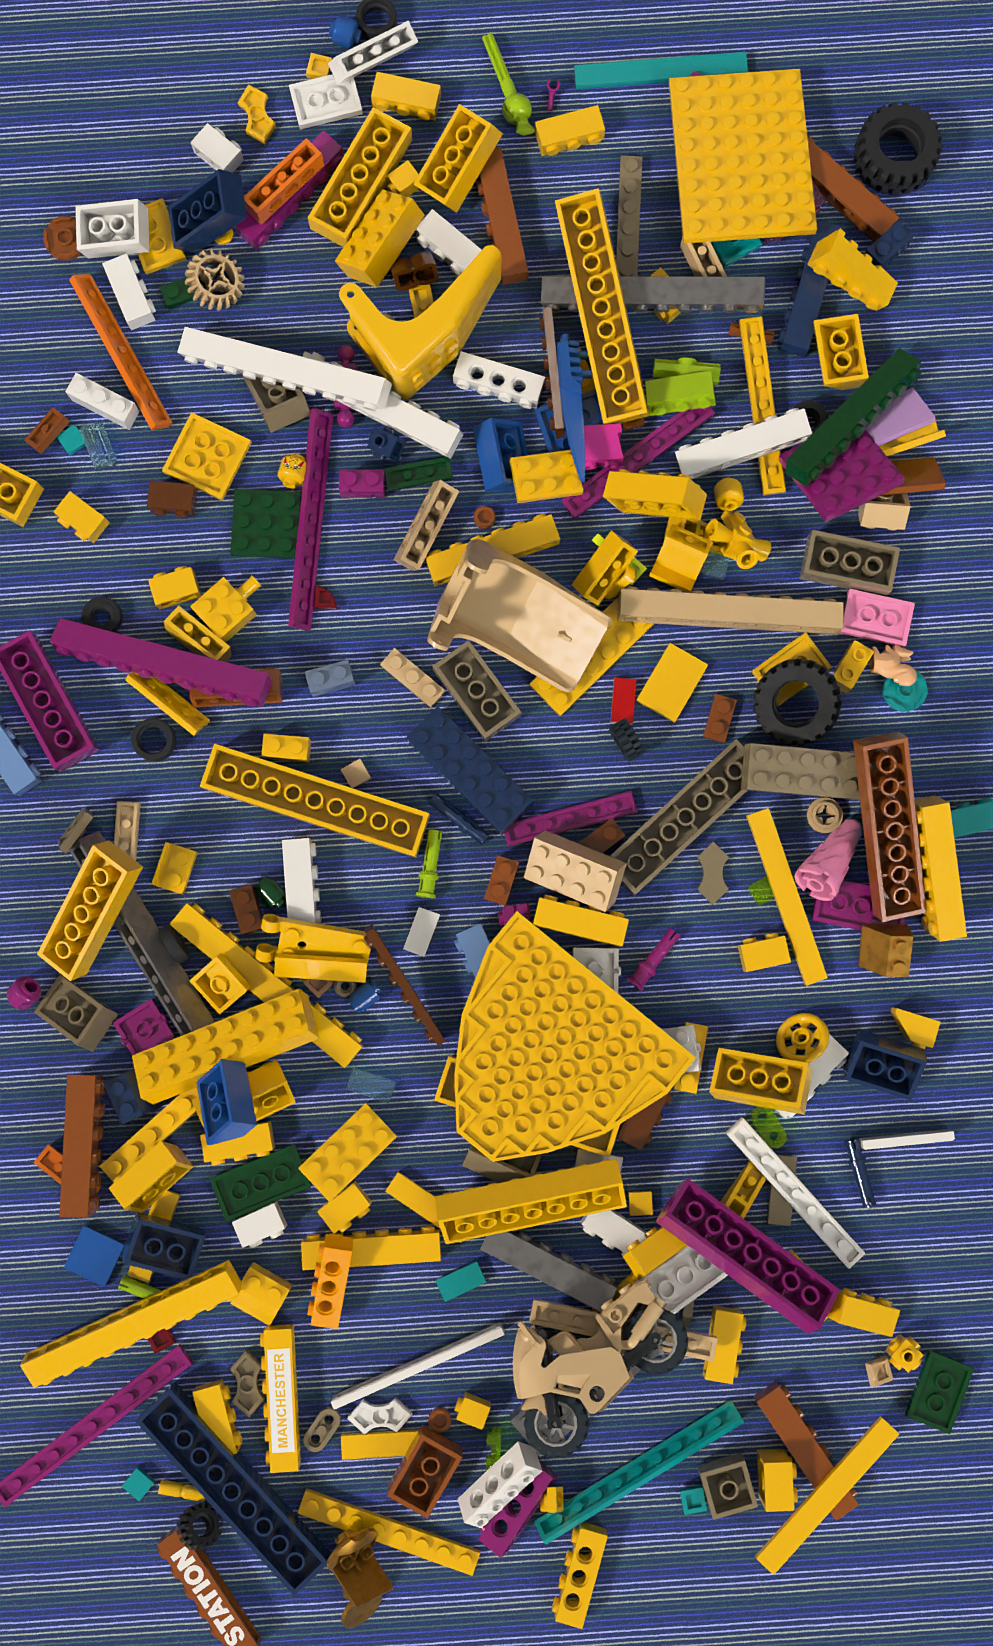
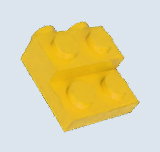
[189,953,251,1014]

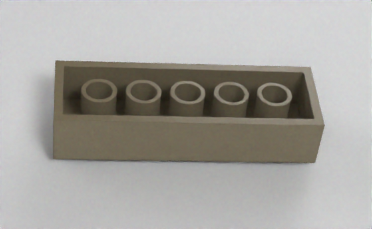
[741,743,860,800]

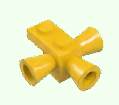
[704,510,771,569]

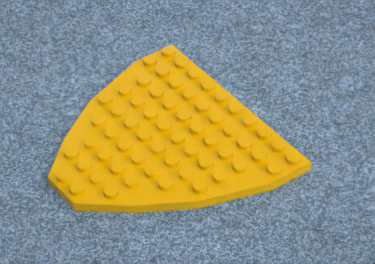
[454,911,696,1162]

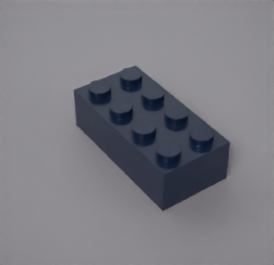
[168,169,247,254]

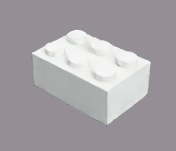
[76,199,150,259]

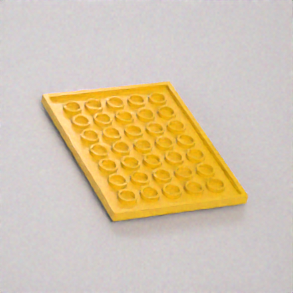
[669,69,817,244]

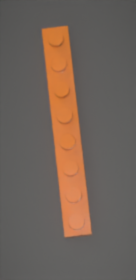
[69,274,172,430]

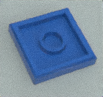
[64,1224,126,1287]

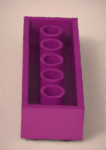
[0,630,100,772]

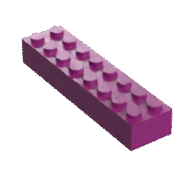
[656,1178,840,1334]

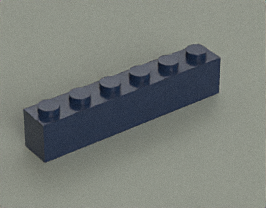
[778,219,843,357]

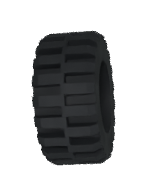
[853,102,943,195]
[753,658,842,746]

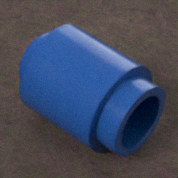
[347,980,382,1013]

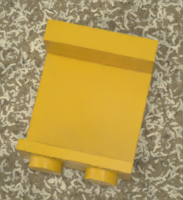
[649,524,713,593]

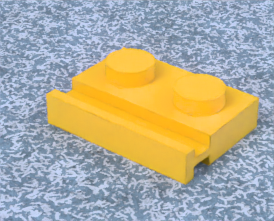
[151,842,198,895]

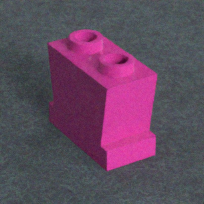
[584,423,624,470]

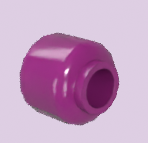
[7,976,41,1010]

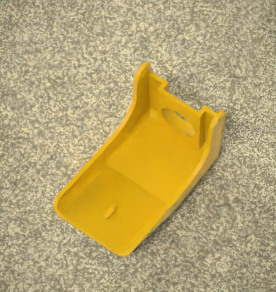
[339,245,501,400]

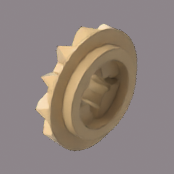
[806,797,843,833]

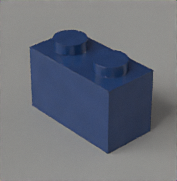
[865,221,914,269]

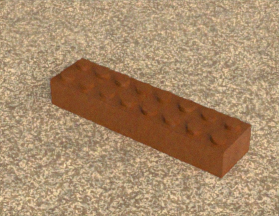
[853,731,926,922]

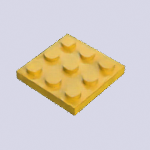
[162,412,252,501]

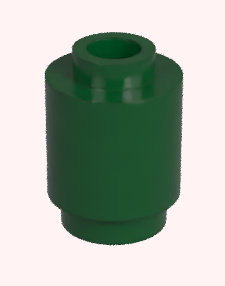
[254,876,286,909]

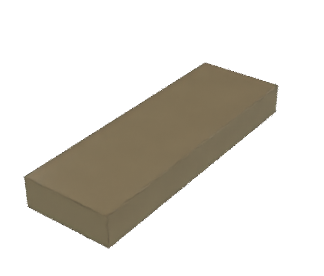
[767,1154,797,1226]

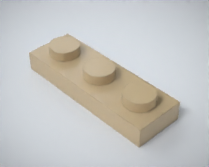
[380,648,446,708]

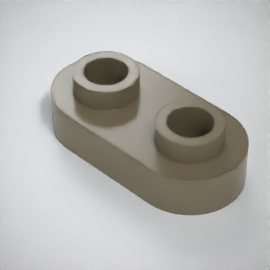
[304,1407,341,1452]

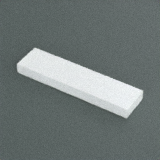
[859,1129,955,1150]

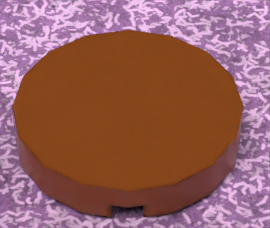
[43,216,82,261]

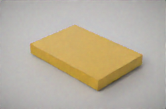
[137,198,187,275]
[751,632,832,707]
[636,643,708,723]

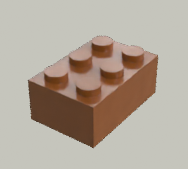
[387,1425,463,1519]

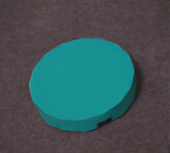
[882,670,928,712]

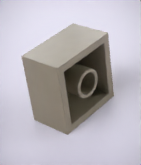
[697,1453,758,1520]

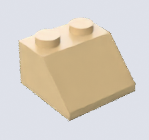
[858,493,911,530]

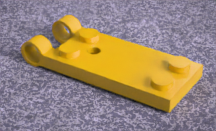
[255,914,371,964]

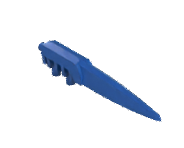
[556,334,592,482]

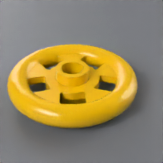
[776,1013,829,1063]

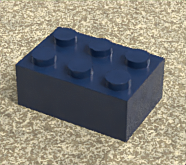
[843,1029,927,1100]
[122,1212,206,1279]

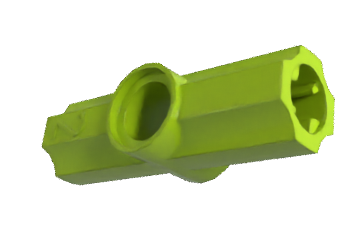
[652,358,721,385]

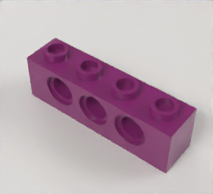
[478,1461,558,1558]

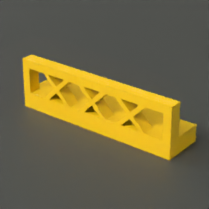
[879,420,946,456]

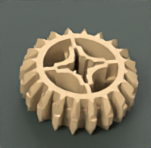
[185,249,245,311]

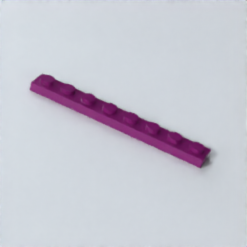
[561,406,715,519]

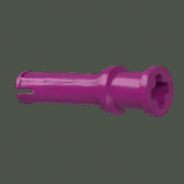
[626,928,681,992]

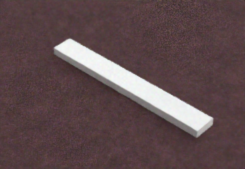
[725,1117,865,1269]
[331,1322,505,1410]

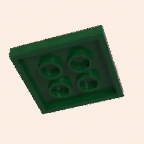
[230,489,302,559]

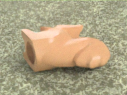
[869,645,917,686]

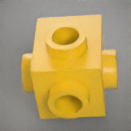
[885,1334,924,1373]

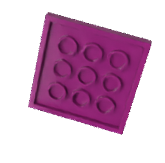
[779,430,904,522]

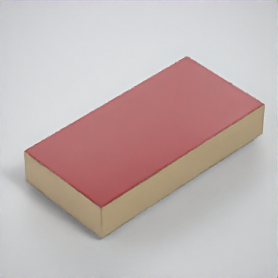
[610,678,636,724]

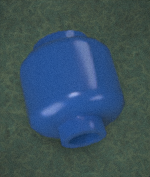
[329,15,362,49]

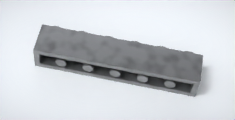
[480,1231,618,1312]

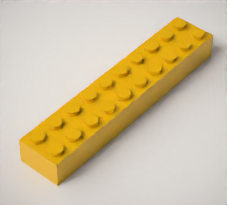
[555,188,649,424]
[200,744,430,858]

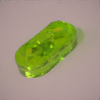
[751,1106,787,1148]
[486,1426,501,1470]

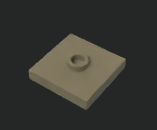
[57,807,93,854]

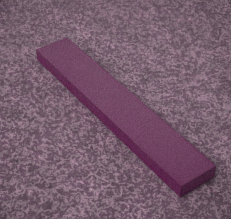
[504,791,637,847]

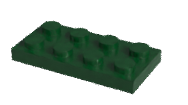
[210,1143,312,1222]

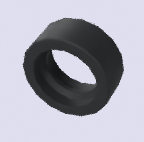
[356,0,397,40]
[131,718,176,762]

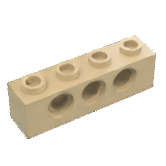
[393,480,459,571]

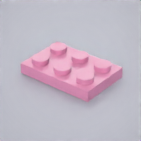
[839,589,915,647]

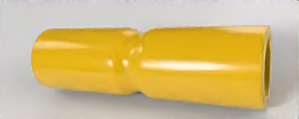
[158,1479,205,1502]

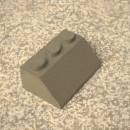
[462,1144,542,1183]

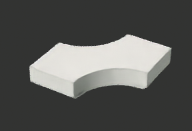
[347,1397,413,1434]

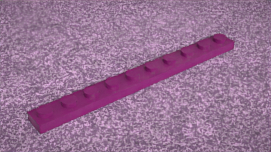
[288,408,333,631]
[0,1344,193,1508]

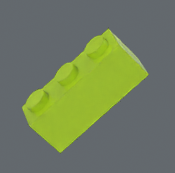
[645,370,716,416]

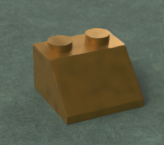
[858,924,913,977]

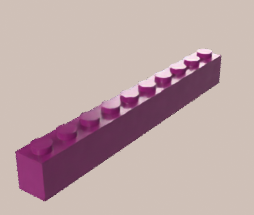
[50,618,272,707]

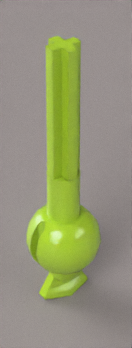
[482,32,535,136]

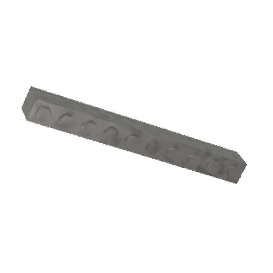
[541,276,765,313]
[69,831,215,1036]

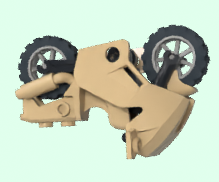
[513,1279,688,1458]

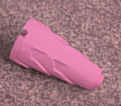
[795,819,862,901]

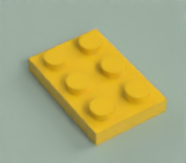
[509,450,583,503]

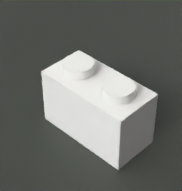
[190,123,244,173]
[232,1201,288,1249]

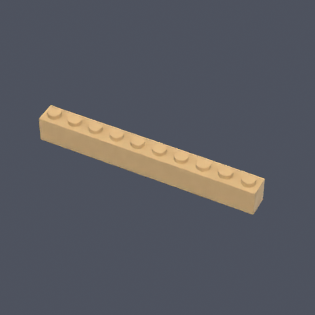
[618,586,843,634]

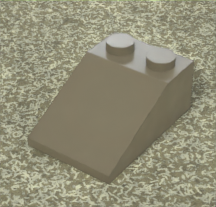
[241,373,310,433]
[34,975,118,1052]

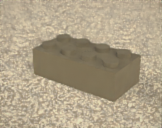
[799,530,900,597]
[432,640,521,742]

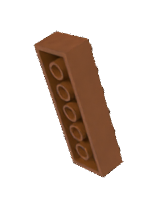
[59,1075,106,1218]

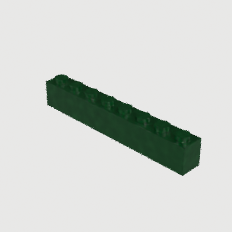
[786,348,921,487]

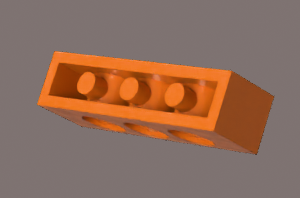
[244,138,324,225]

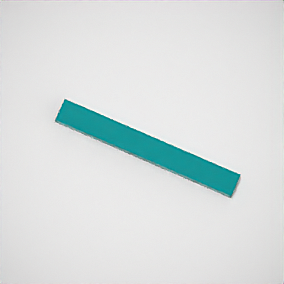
[574,52,748,90]

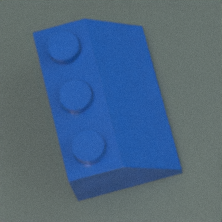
[473,418,528,492]
[196,1059,257,1145]

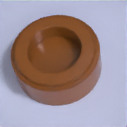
[474,506,496,530]
[428,1407,452,1433]

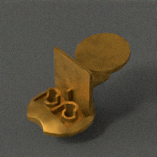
[327,1528,394,1628]

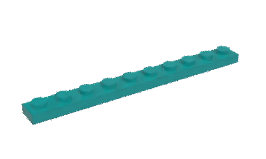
[534,1400,745,1544]

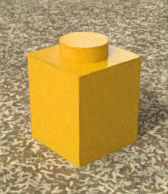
[387,160,419,197]
[454,1392,491,1430]

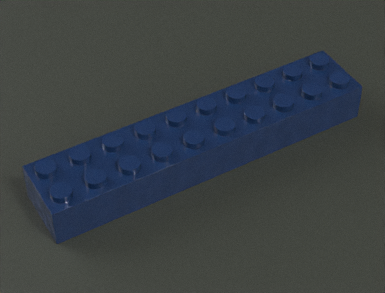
[135,1382,331,1596]

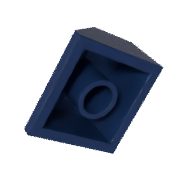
[103,1069,169,1125]

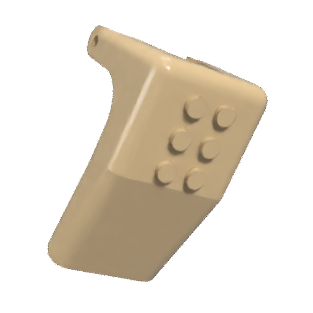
[427,539,611,692]

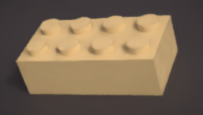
[524,830,627,912]

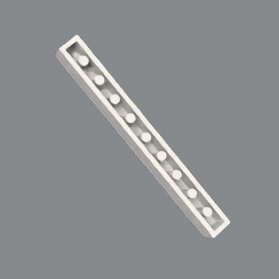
[177,327,392,411]

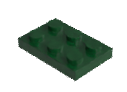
[905,1349,974,1434]

